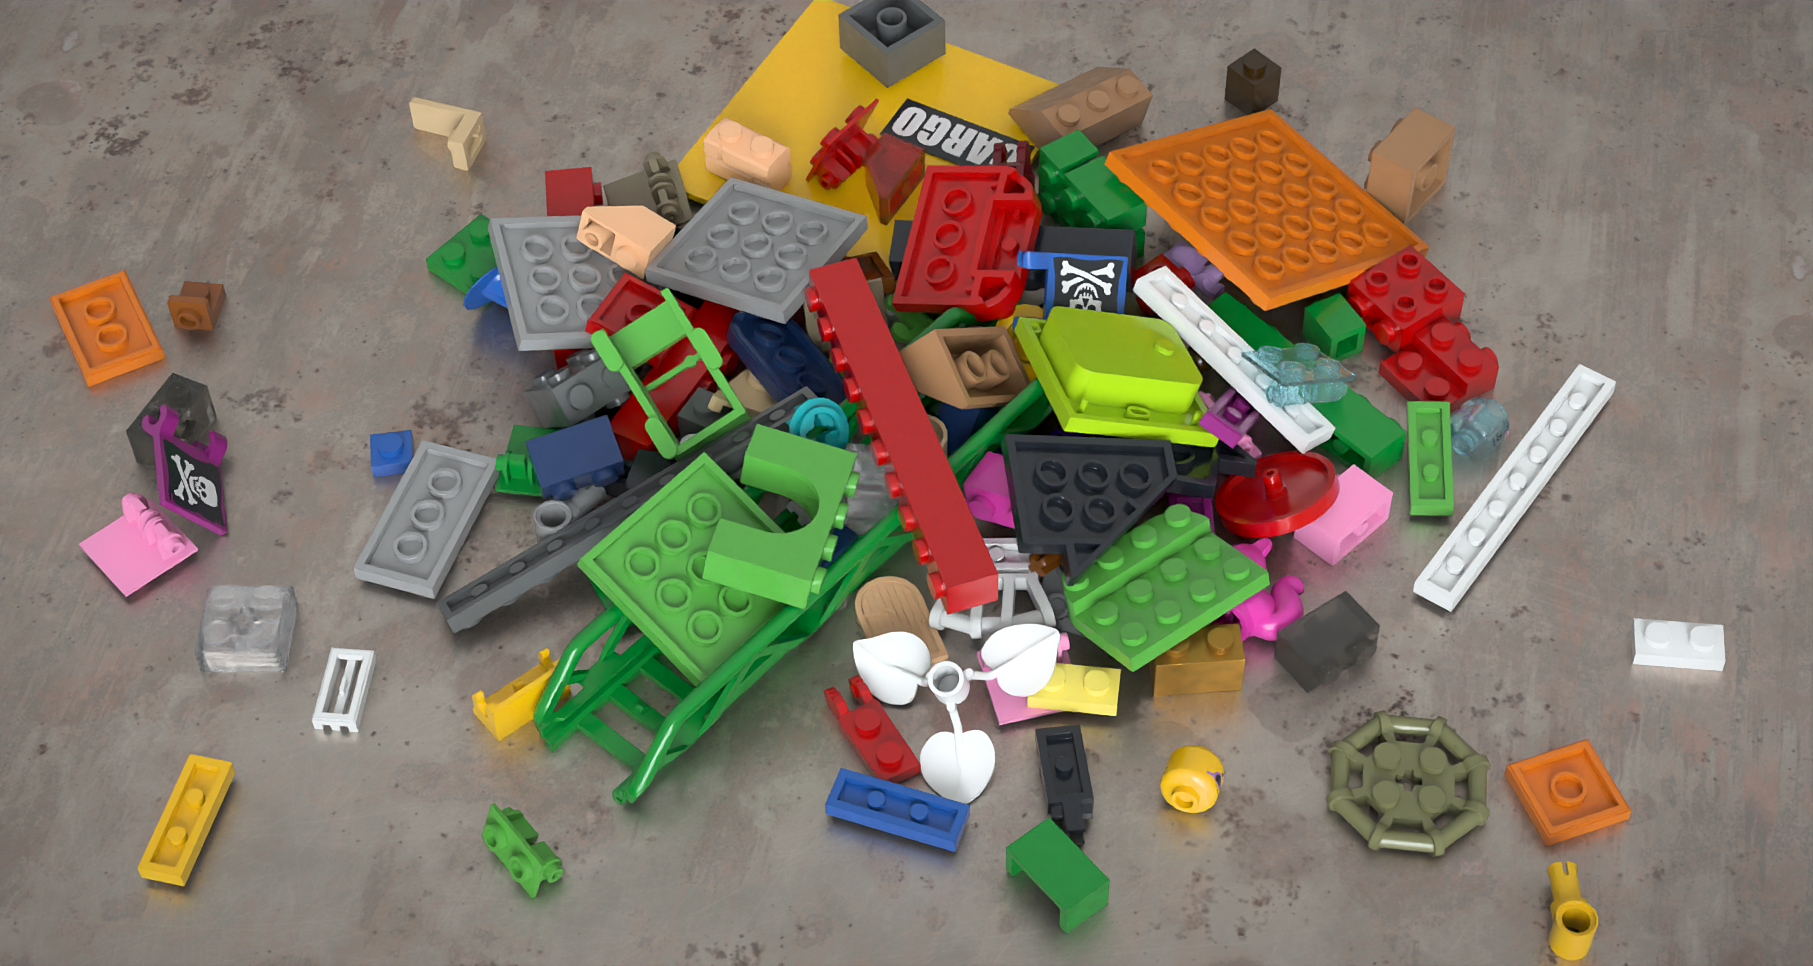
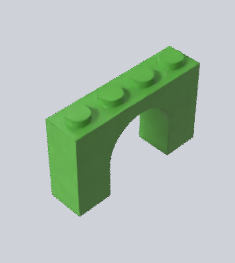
[702,424,861,609]

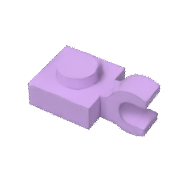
[1164,240,1225,298]

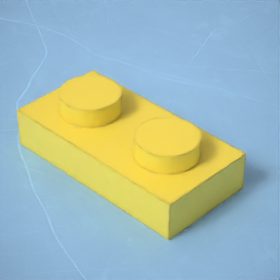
[1027,663,1121,716]

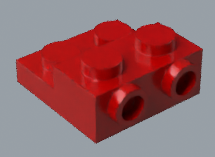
[1378,316,1499,414]

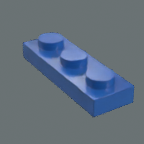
[825,768,970,852]

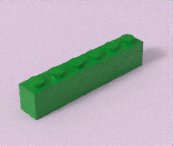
[1207,292,1406,479]

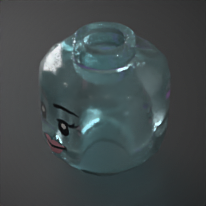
[1450,397,1510,459]

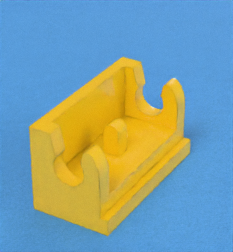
[472,647,571,741]

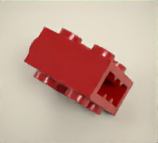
[1346,245,1465,354]

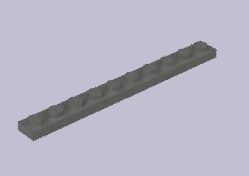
[436,386,818,634]

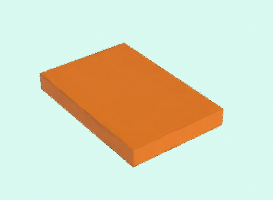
[49,270,166,387]

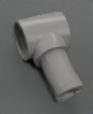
[533,484,607,543]

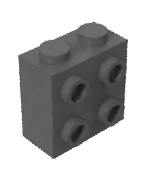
[523,348,631,430]

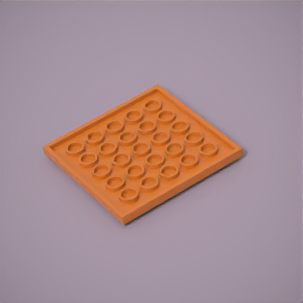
[1104,109,1430,311]

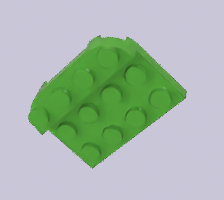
[1062,504,1270,672]

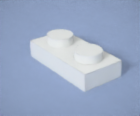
[1631,618,1726,671]

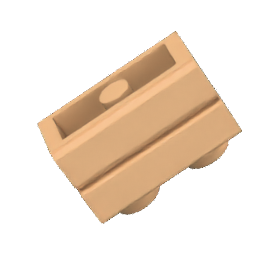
[703,118,792,191]

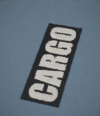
[879,98,1035,166]

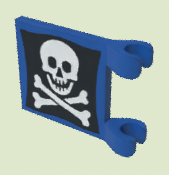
[1012,251,1128,332]

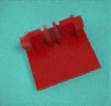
[806,98,880,190]

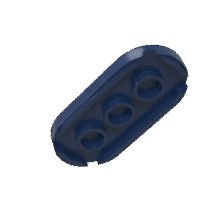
[726,311,847,405]

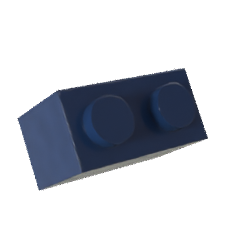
[525,415,625,500]

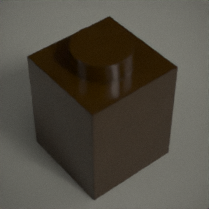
[1224,48,1282,115]

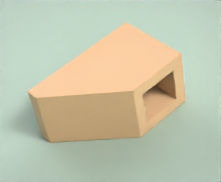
[576,205,676,279]

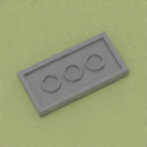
[353,440,500,599]

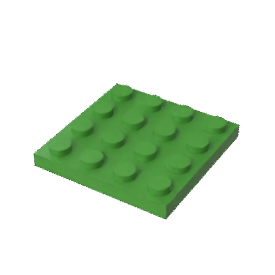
[577,452,787,687]

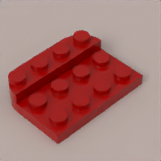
[892,165,1042,322]

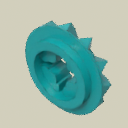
[786,398,849,450]

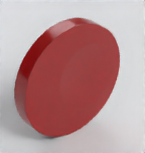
[1215,451,1340,538]

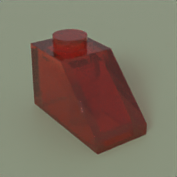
[862,133,925,226]

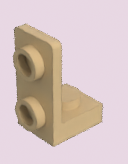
[409,97,487,171]

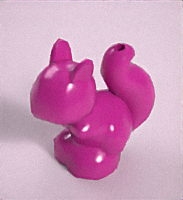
[1208,538,1304,641]

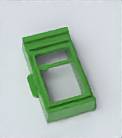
[591,287,751,461]

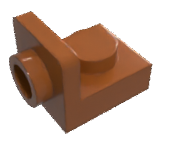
[167,281,226,330]

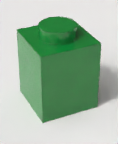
[1302,293,1366,366]

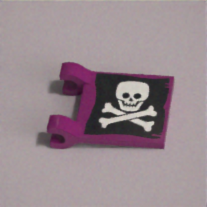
[142,404,227,536]

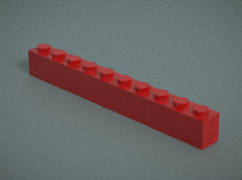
[804,258,998,615]

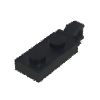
[1035,724,1094,845]

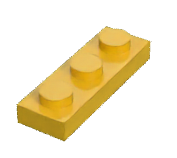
[137,754,236,886]

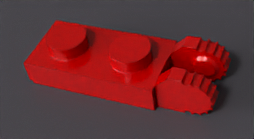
[824,675,921,784]

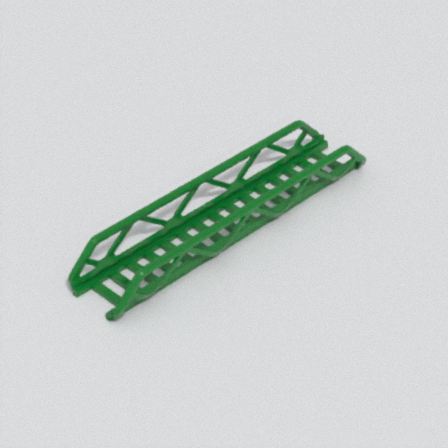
[533,307,1054,805]

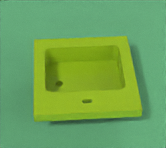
[1014,306,1219,447]

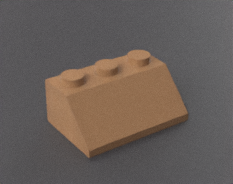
[1008,67,1153,149]
[899,326,1038,409]

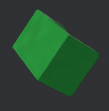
[1006,817,1110,933]

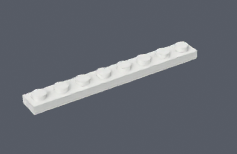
[1413,364,1616,612]

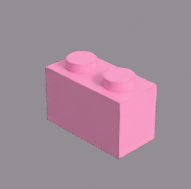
[1294,464,1393,567]

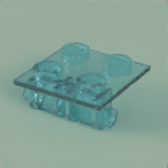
[1241,343,1357,407]

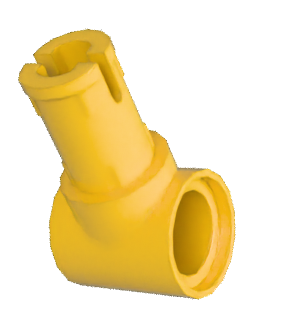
[1547,861,1599,960]

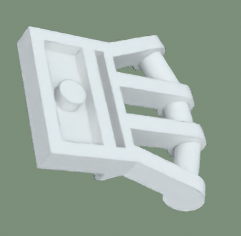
[929,538,1056,639]

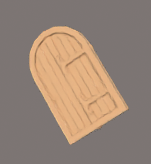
[854,576,948,664]

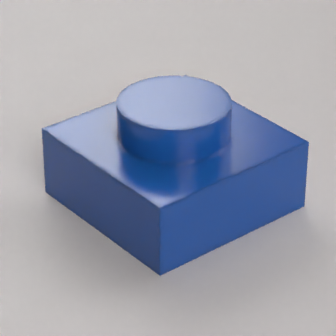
[370,430,414,477]

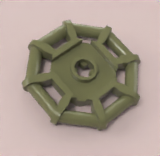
[1326,710,1491,857]

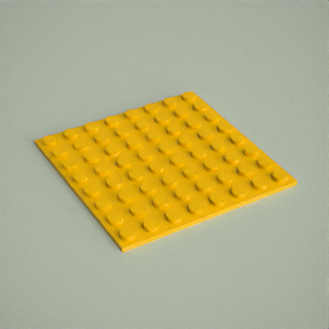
[678,0,1060,273]

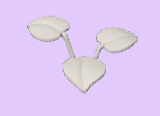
[853,624,1061,804]

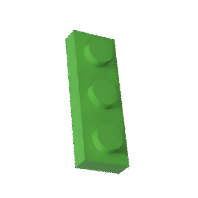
[1406,401,1454,516]

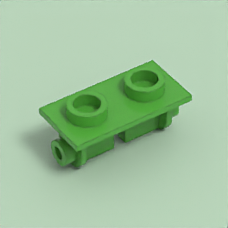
[481,803,564,898]

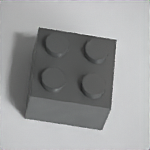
[838,0,946,88]

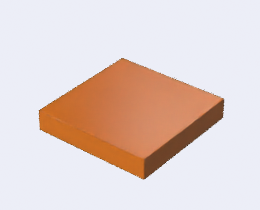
[1504,739,1631,847]

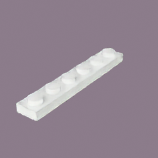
[1133,266,1335,454]

